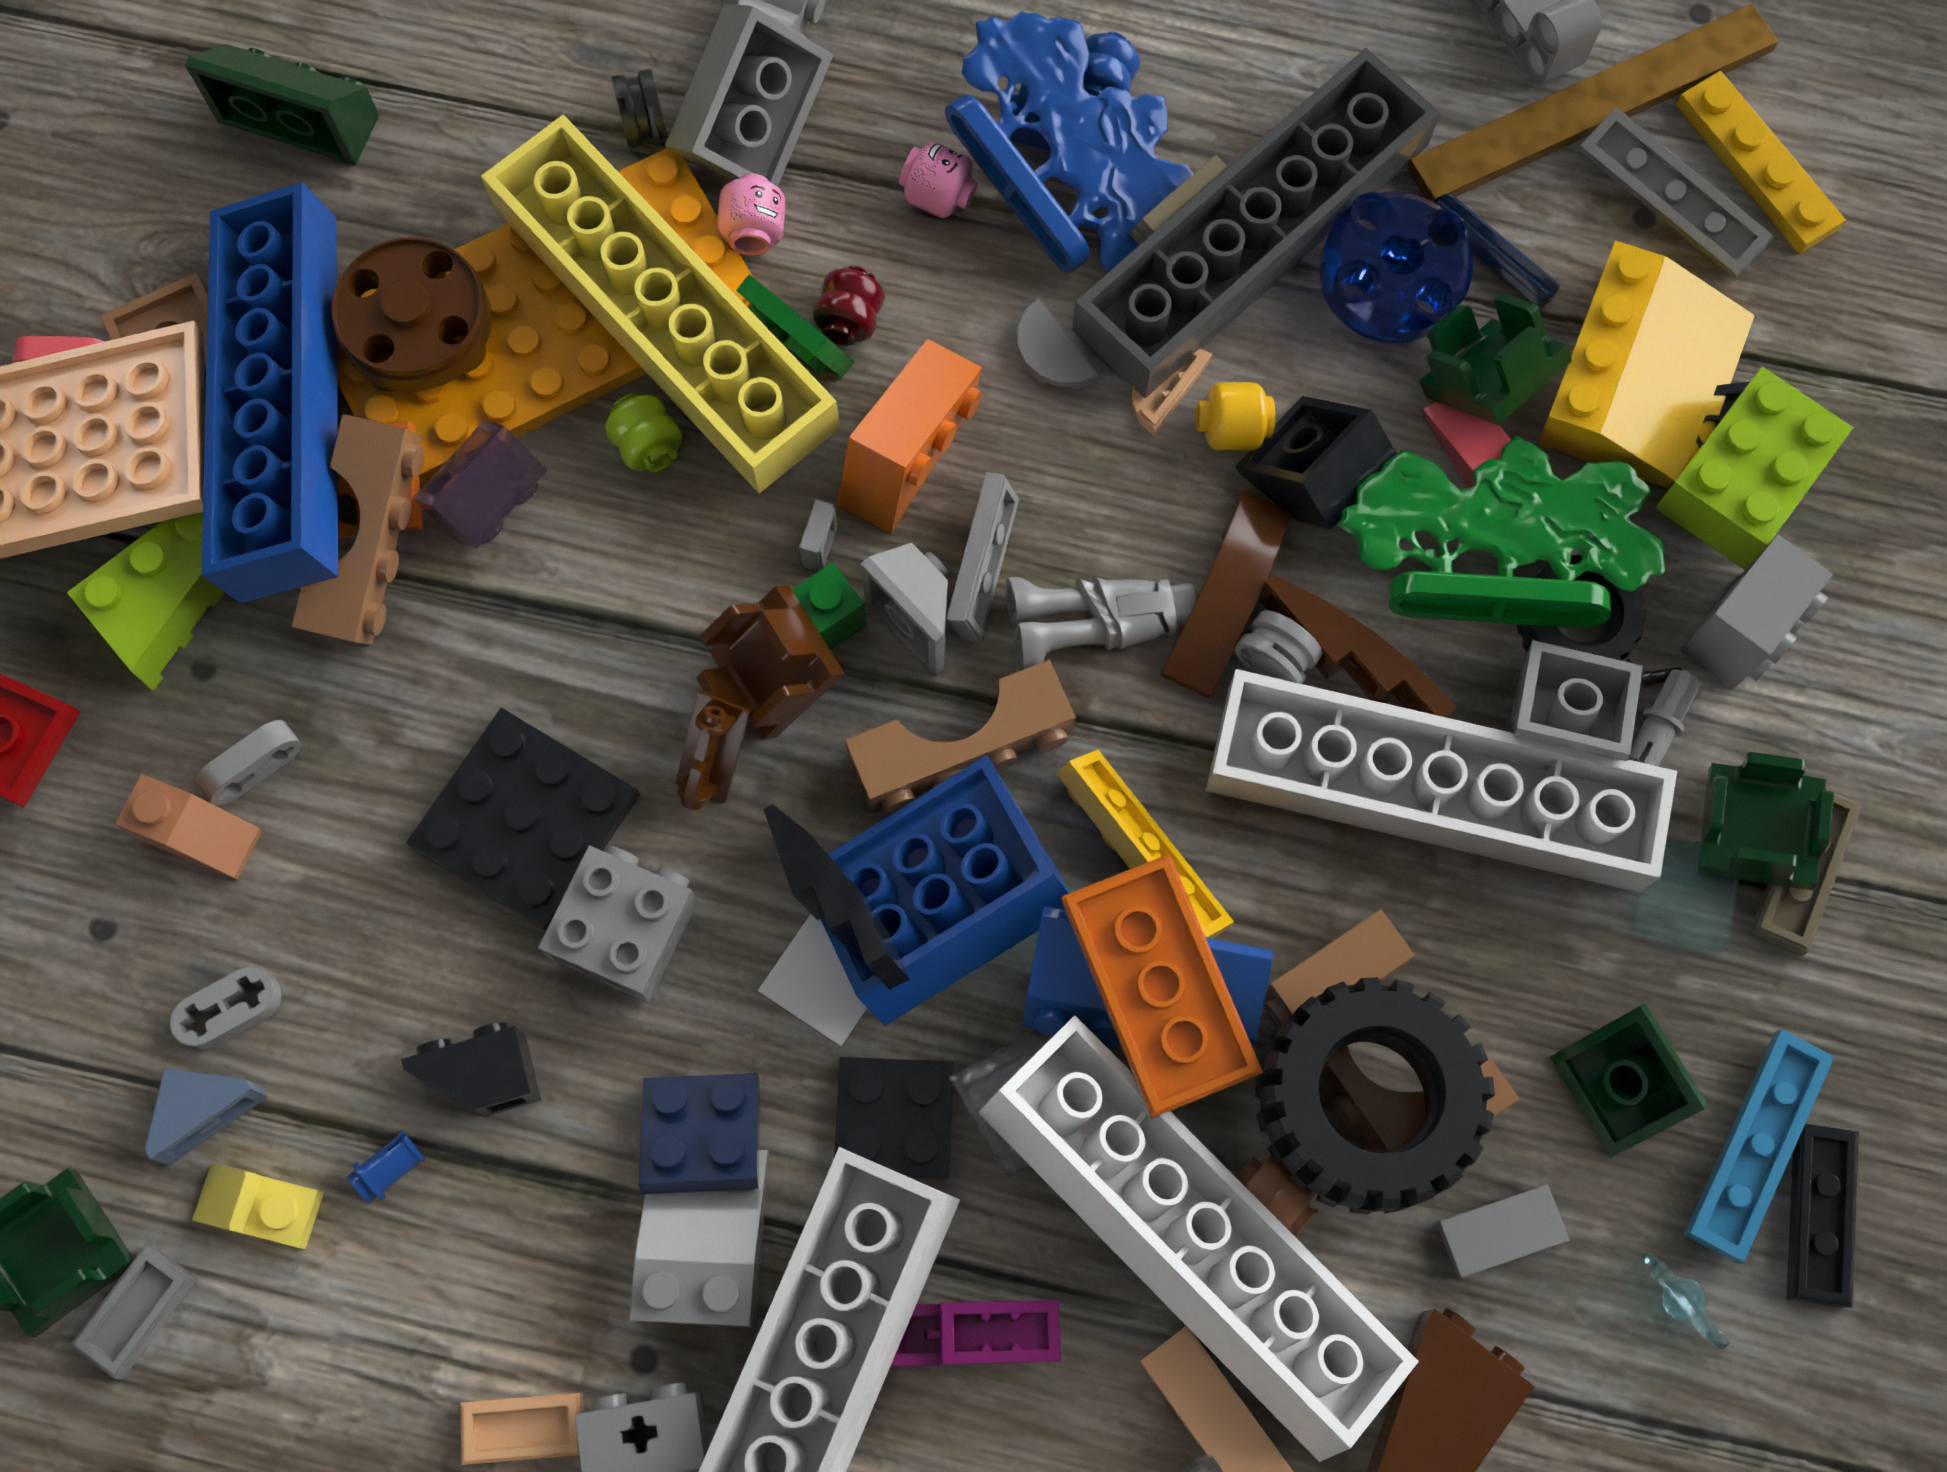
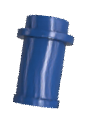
[346,1130,426,1204]

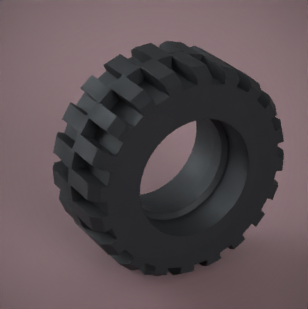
[1255,977,1495,1215]

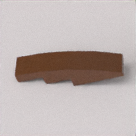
[1258,575,1457,718]

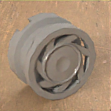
[1234,610,1323,684]

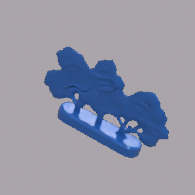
[944,11,1194,273]

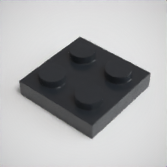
[834,1057,954,1179]

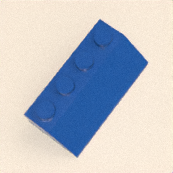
[1021,906,1273,1049]

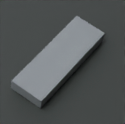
[946,472,1019,642]

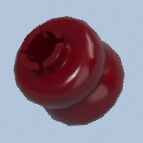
[813,265,885,346]

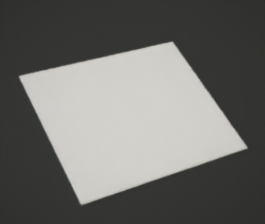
[758,914,867,1046]

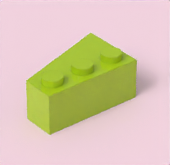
[67,512,225,691]

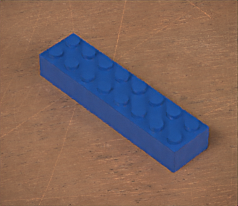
[201,182,338,603]

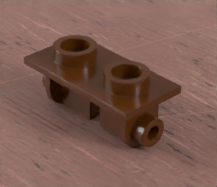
[675,690,751,810]

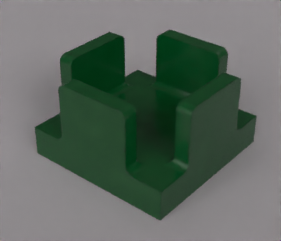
[1420,293,1572,425]
[1697,752,1834,891]
[0,1168,134,1337]

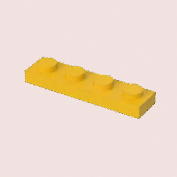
[1675,71,1846,255]
[1056,750,1234,939]

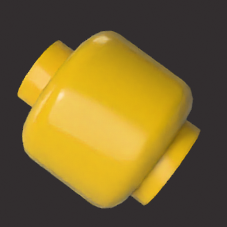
[1195,382,1275,451]

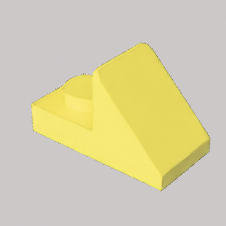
[192,1163,324,1250]

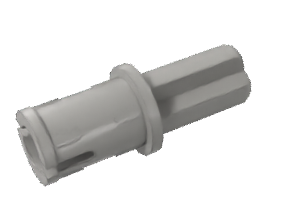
[1628,669,1701,767]

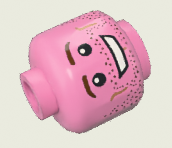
[899,141,978,218]
[717,174,785,256]

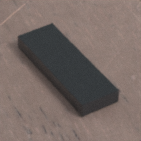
[1786,1124,1859,1308]

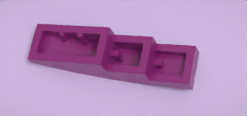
[890,1300,1061,1367]

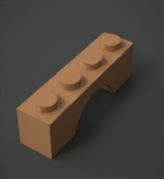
[291,414,424,645]
[845,659,1076,814]

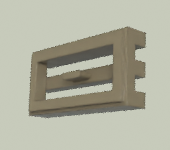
[1129,154,1228,245]

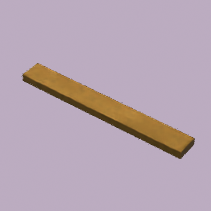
[1407,3,1779,207]

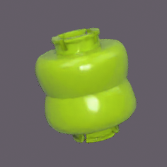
[605,394,682,472]

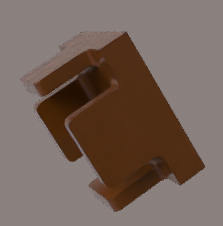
[696,585,845,739]

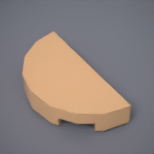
[1132,349,1213,436]

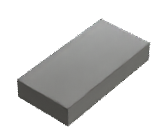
[1436,1184,1570,1279]
[70,1244,198,1380]

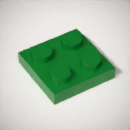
[736,274,855,378]

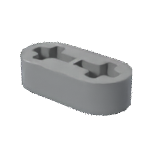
[195,720,301,806]
[170,967,282,1050]

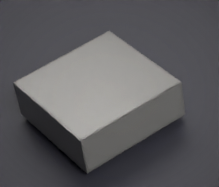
[799,499,838,571]

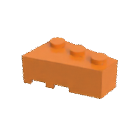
[837,339,983,534]

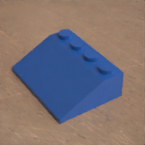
[820,755,1070,1026]

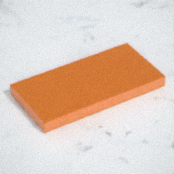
[1061,854,1263,1119]

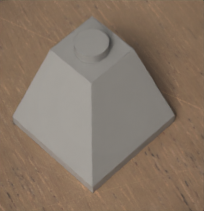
[861,542,949,677]

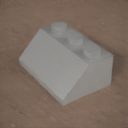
[665,3,834,187]

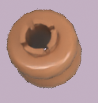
[1236,1155,1318,1237]

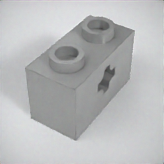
[575,1382,709,1472]

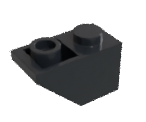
[401,1022,541,1117]

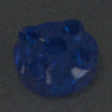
[1319,192,1473,343]

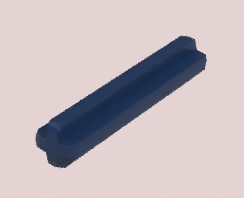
[1430,193,1560,307]

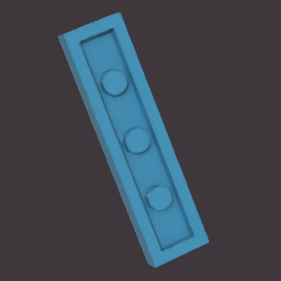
[1683,1029,1835,1264]

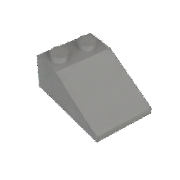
[629,1150,769,1329]

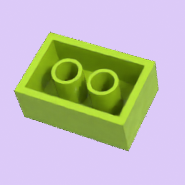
[1655,366,1854,570]

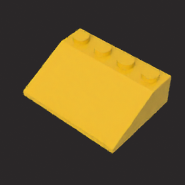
[1538,240,1755,488]

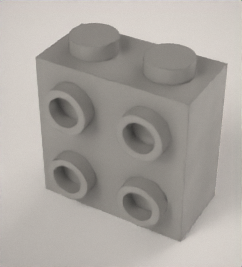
[538,845,698,1003]

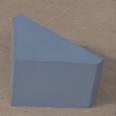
[144,1068,269,1166]

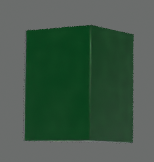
[1550,1003,1709,1158]

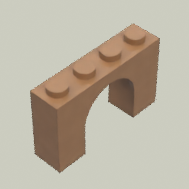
[1264,909,1520,1152]

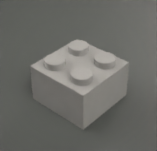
[1681,534,1833,689]

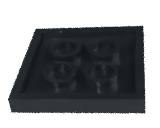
[406,707,640,932]

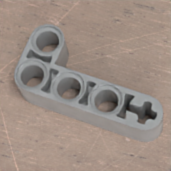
[1475,0,1602,85]

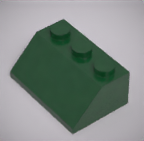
[185,44,379,166]

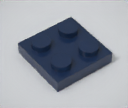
[639,1073,760,1194]

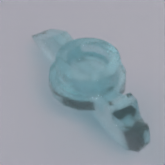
[1643,1251,1730,1349]

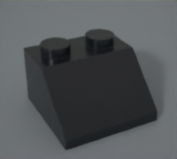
[1235,396,1397,530]

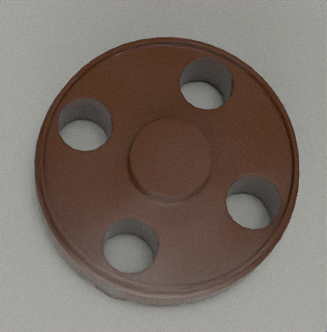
[332,237,492,391]

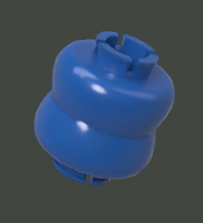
[1083,31,1140,96]

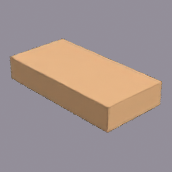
[460,1393,584,1465]

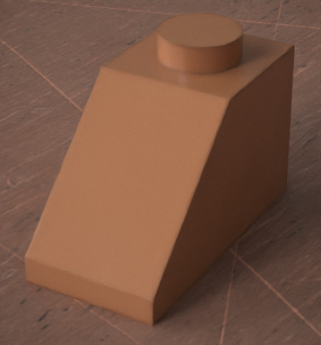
[115,774,262,881]

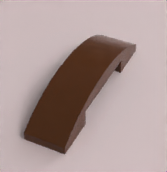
[1160,490,1292,698]

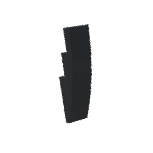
[763,804,910,990]

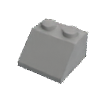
[1510,640,1643,761]

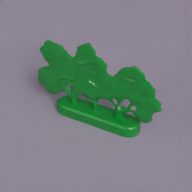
[1338,436,1665,628]

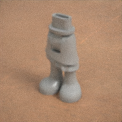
[1006,577,1196,672]

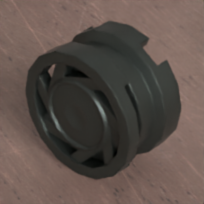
[611,68,668,149]

